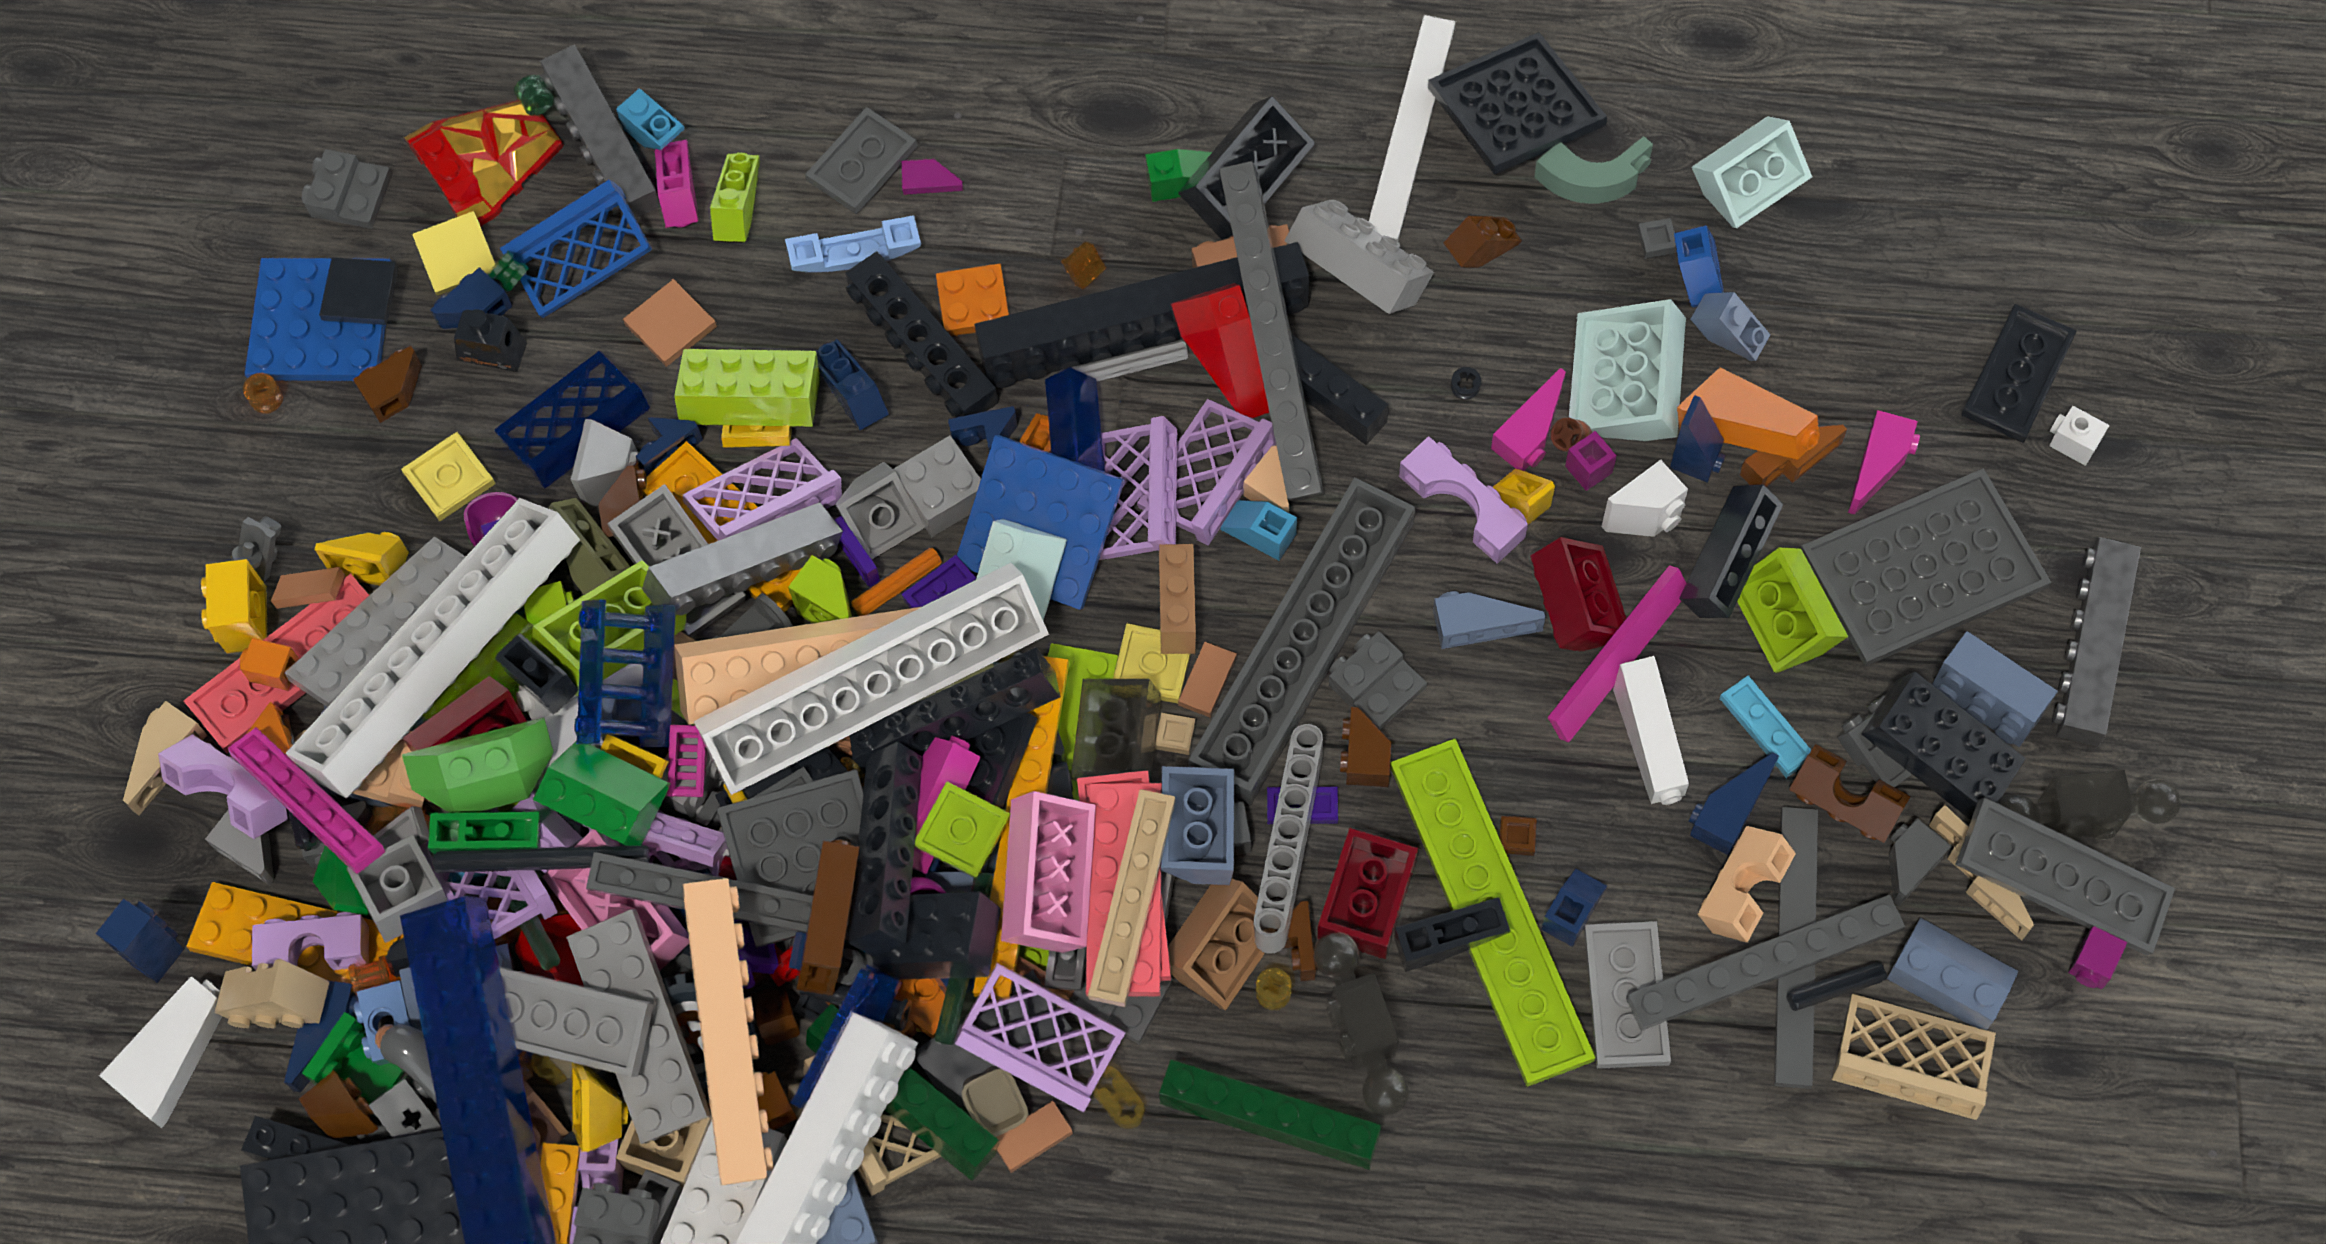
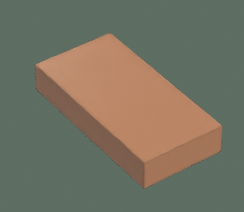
[271,567,345,609]
[1178,642,1237,718]
[996,1101,1073,1173]

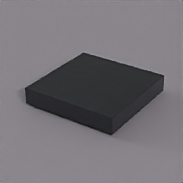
[319,257,399,325]

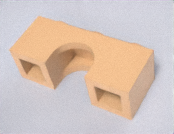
[1698,826,1796,942]

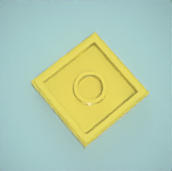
[412,211,495,296]
[401,432,496,521]
[1111,624,1191,704]

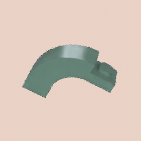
[1534,136,1653,204]

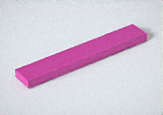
[1548,565,1686,743]
[227,727,385,875]

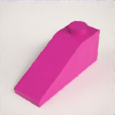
[655,140,698,228]
[1491,368,1566,471]
[1848,410,1920,515]

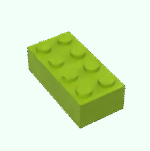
[674,349,820,427]
[532,560,687,696]

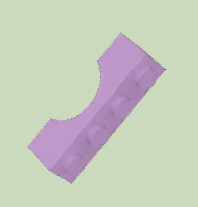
[1399,436,1528,564]
[158,734,288,839]

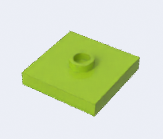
[915,781,1010,879]

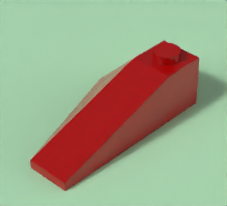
[1171,283,1270,419]

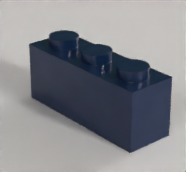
[95,898,184,983]

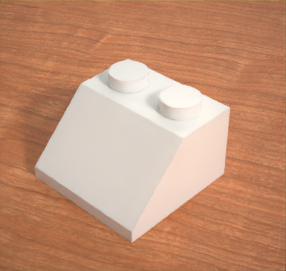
[1602,460,1688,537]

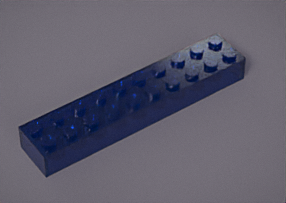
[400,896,556,1244]

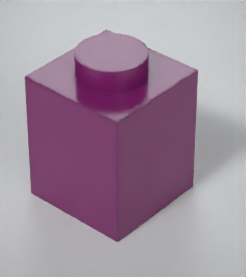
[1565,431,1617,491]
[2068,926,2128,989]

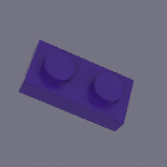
[901,555,976,608]

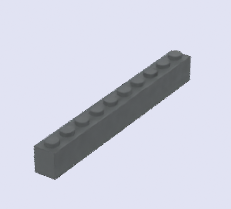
[1219,161,1325,503]

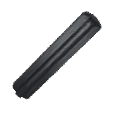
[1786,962,1887,1011]

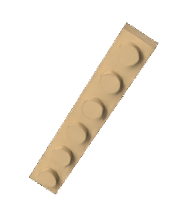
[1088,789,1176,1007]

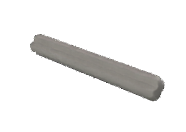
[1059,340,1188,389]

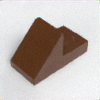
[1275,901,1315,981]
[750,983,800,1046]

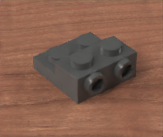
[302,149,392,229]
[1329,632,1427,730]
[1837,695,1912,787]
[1072,979,1173,1045]
[573,1183,660,1244]

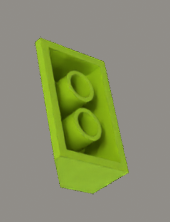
[1737,548,1848,673]

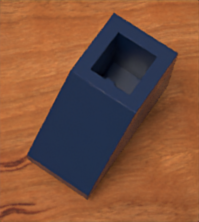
[430,267,512,329]
[1541,869,1607,947]

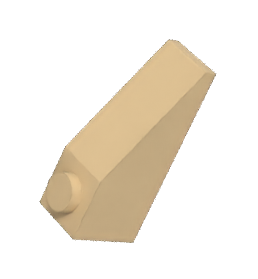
[123,701,207,816]

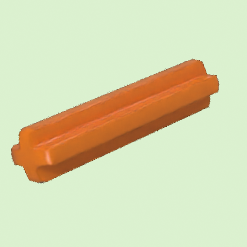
[851,548,942,616]

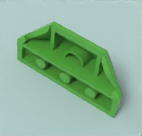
[402,717,554,813]

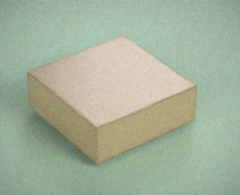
[1155,713,1196,755]

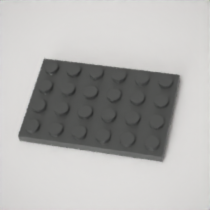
[1800,468,2052,667]

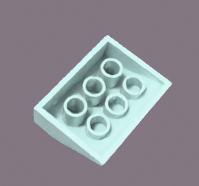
[1569,299,1686,441]

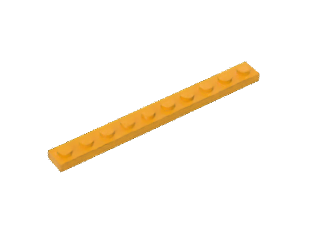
[973,656,1069,1000]

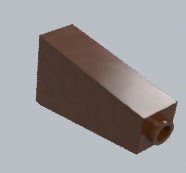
[796,840,859,996]

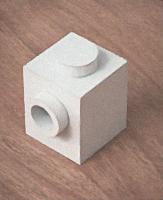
[2049,406,2109,466]

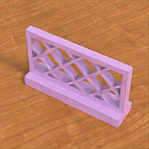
[1137,399,1276,546]
[1094,416,1177,560]
[682,438,842,541]
[419,808,558,949]
[583,812,727,878]
[954,963,1125,1112]

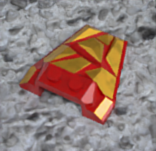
[404,97,564,226]

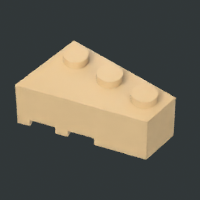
[214,959,330,1028]

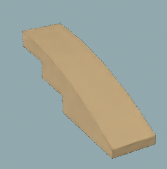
[1929,805,2034,940]

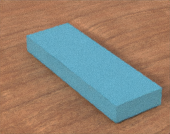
[1720,676,1811,778]

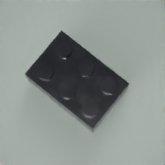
[873,892,1001,980]

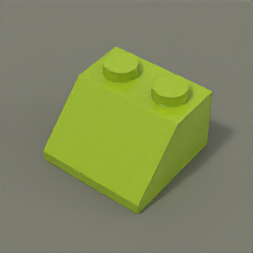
[788,555,852,623]

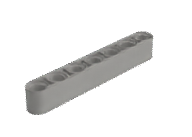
[1254,724,1323,953]

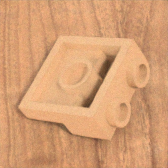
[352,731,431,809]

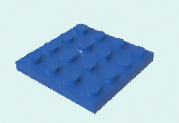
[245,258,391,381]
[957,435,1125,610]

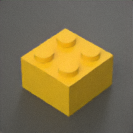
[201,559,267,653]

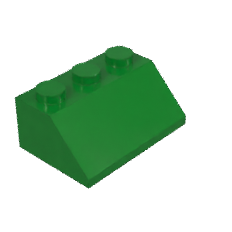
[533,739,671,846]

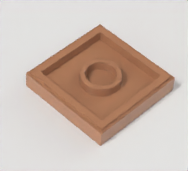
[623,279,717,367]

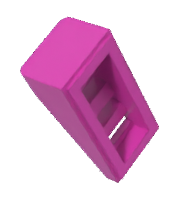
[667,725,707,798]

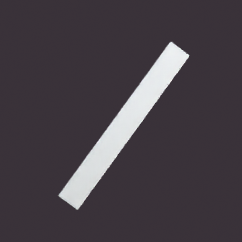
[1369,15,1455,242]

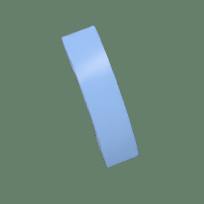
[785,215,921,272]

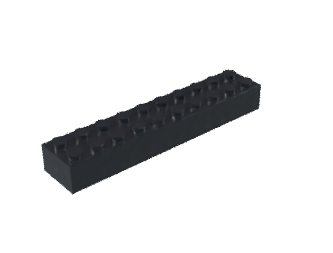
[974,242,1309,388]

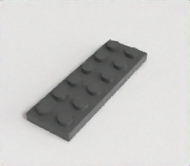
[1955,798,2175,955]

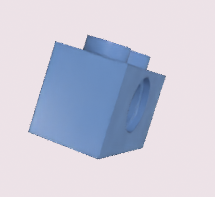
[354,980,412,1066]

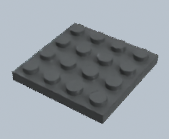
[717,770,863,948]

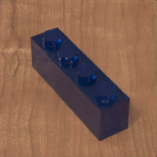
[1045,367,1105,472]

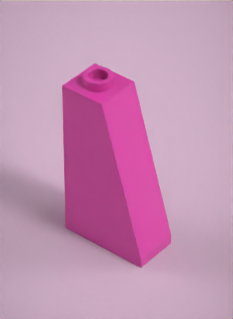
[912,736,980,874]

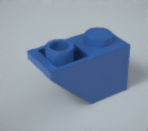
[1674,225,1724,308]

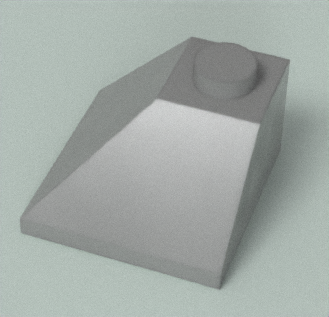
[571,419,640,509]
[835,462,925,560]

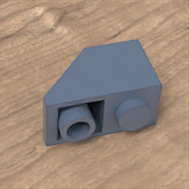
[1690,292,1770,361]

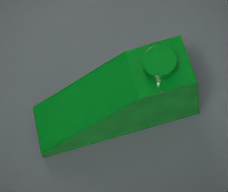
[1145,149,1212,202]
[428,812,540,855]

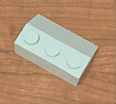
[1692,116,1812,228]
[976,519,1067,621]

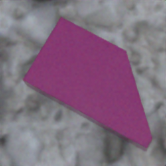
[901,159,963,195]

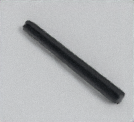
[433,845,650,873]

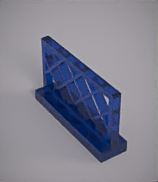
[494,350,650,488]
[791,965,902,1108]

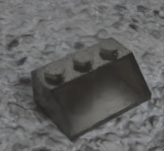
[1071,679,1161,783]

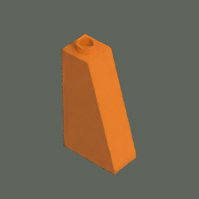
[1677,368,1820,460]

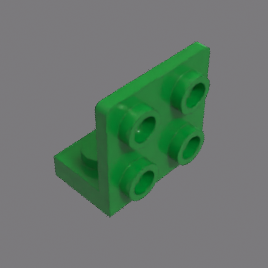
[302,1012,405,1104]

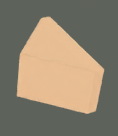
[1243,446,1289,513]

